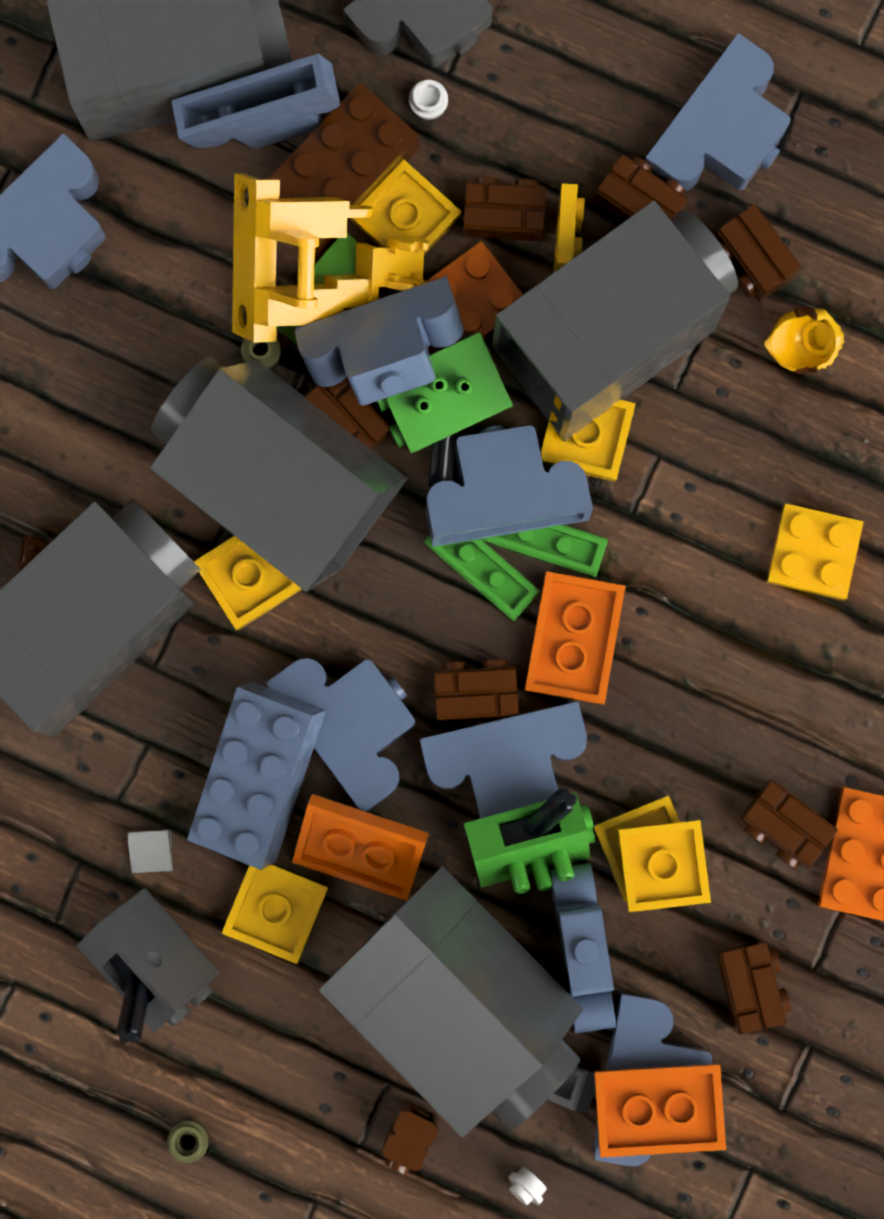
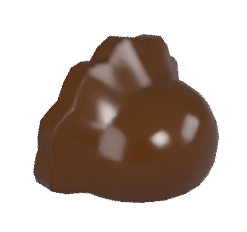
[19,535,49,571]

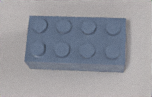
[187,682,326,870]

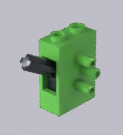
[377,331,513,488]
[464,788,595,894]

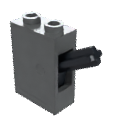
[77,888,221,1043]

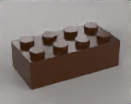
[269,82,419,259]

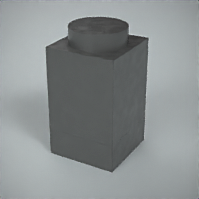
[46,0,292,141]
[492,200,738,442]
[150,356,408,592]
[0,499,201,737]
[319,866,584,1138]

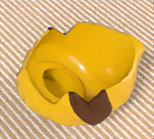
[764,306,845,374]

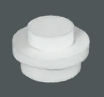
[409,80,448,120]
[508,1167,547,1206]

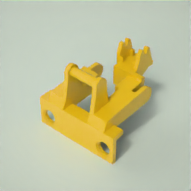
[232,173,429,343]

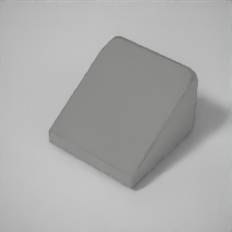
[127,830,173,873]
[548,1066,595,1113]

